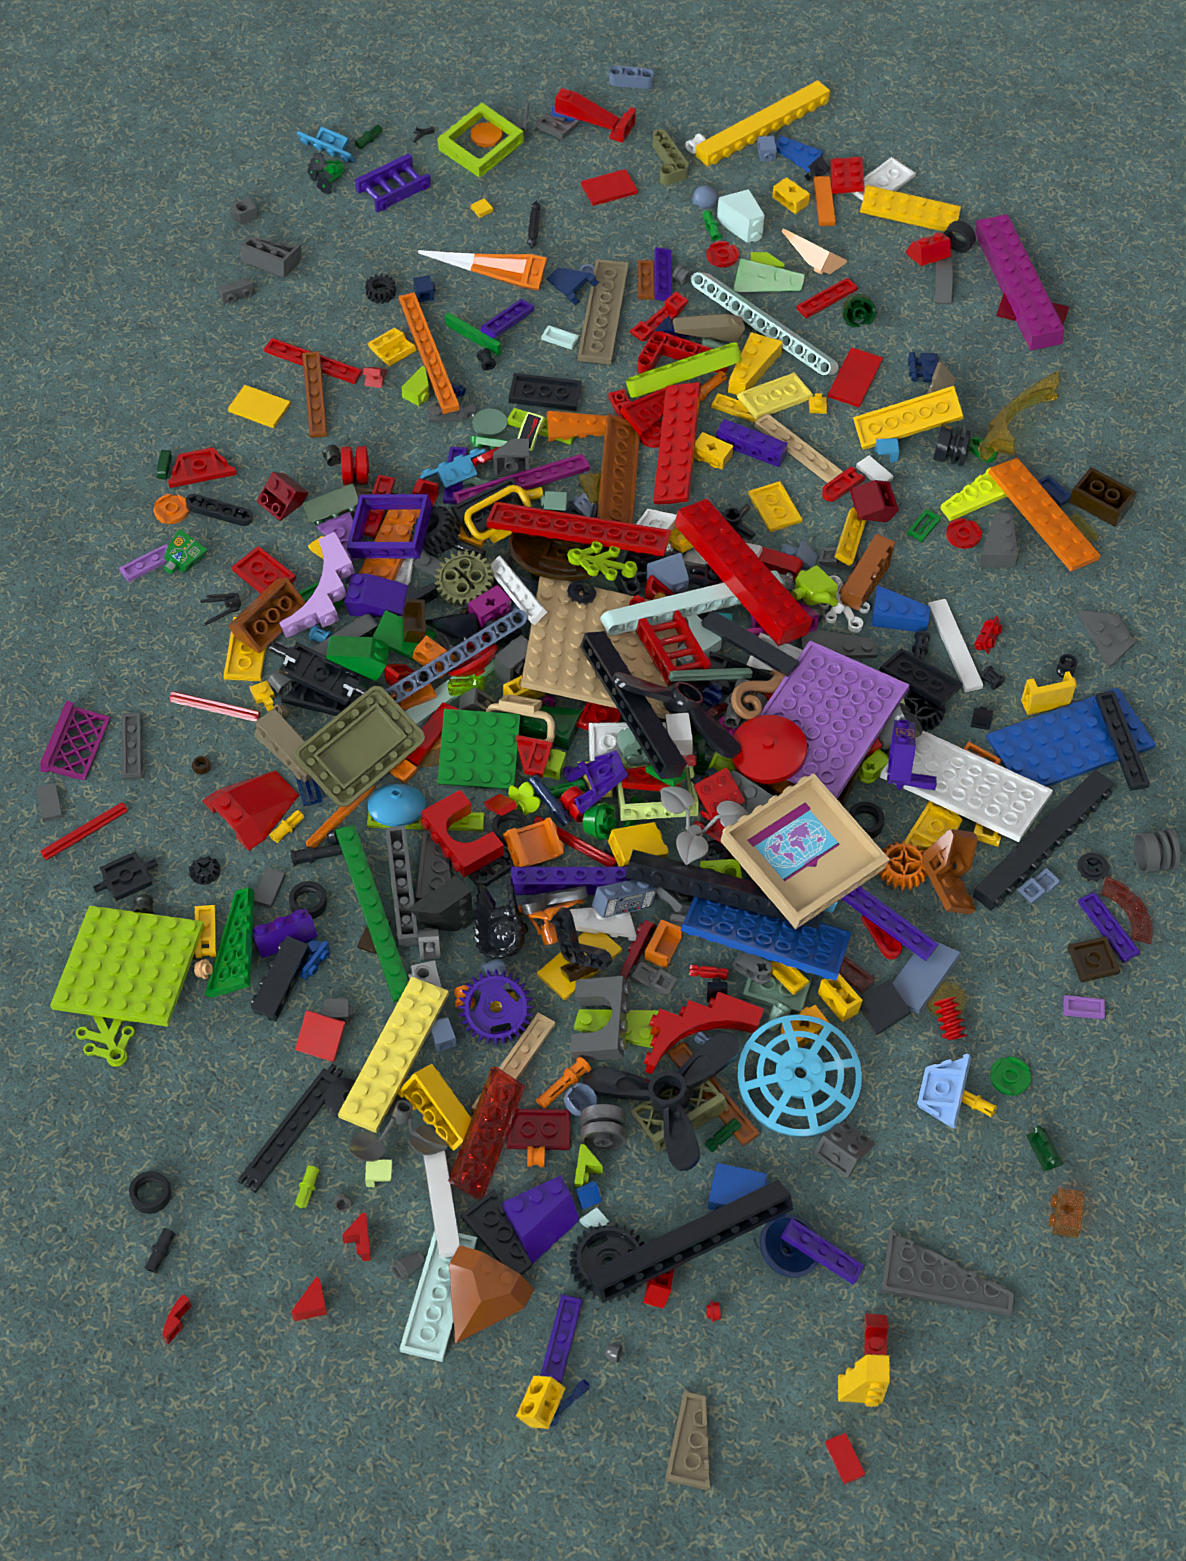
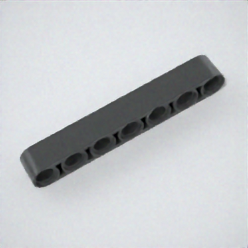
[268,614,379,695]

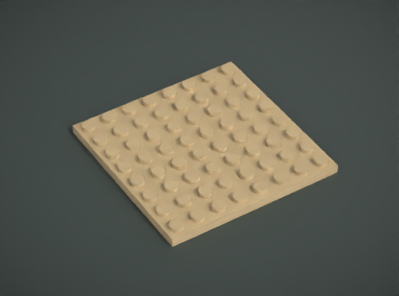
[521,576,679,719]

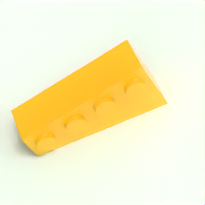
[728,332,783,395]
[397,1064,480,1150]

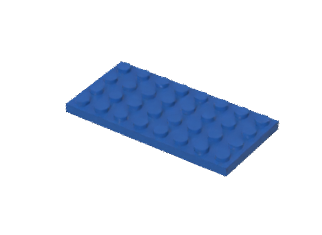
[986,687,1156,787]
[681,897,852,981]

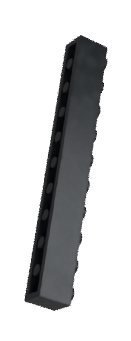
[580,631,687,780]
[973,769,1113,911]
[625,849,823,929]
[588,1180,794,1303]

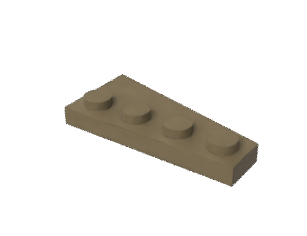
[665,1391,710,1491]

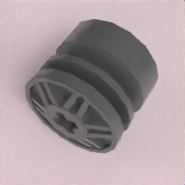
[1134,829,1181,874]

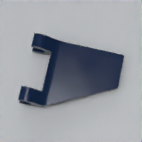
[546,267,599,305]

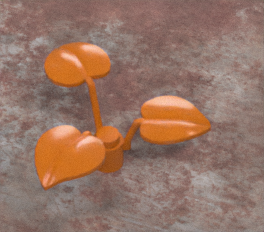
[518,899,584,945]

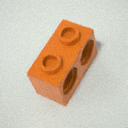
[412,635,456,679]

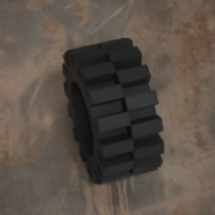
[365,274,396,304]

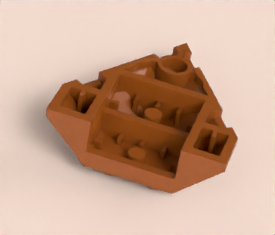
[448,1245,534,1344]

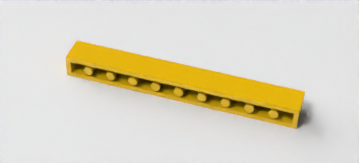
[695,81,830,167]

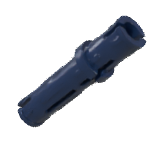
[528,774,573,827]

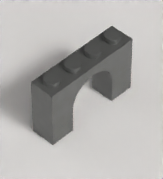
[570,976,631,1061]

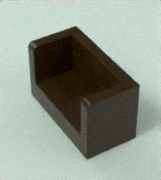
[402,599,426,643]

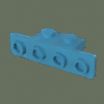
[297,127,355,162]
[419,448,486,489]

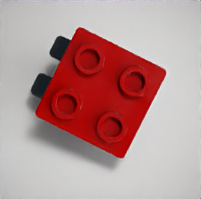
[690,767,745,819]

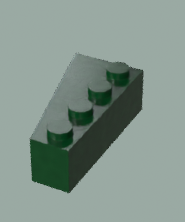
[499,706,582,751]

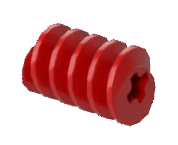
[934,996,968,1041]

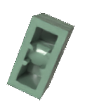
[541,491,568,513]

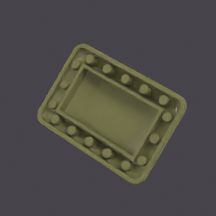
[295,686,425,807]

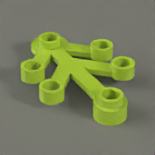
[567,541,637,580]
[76,1015,135,1067]

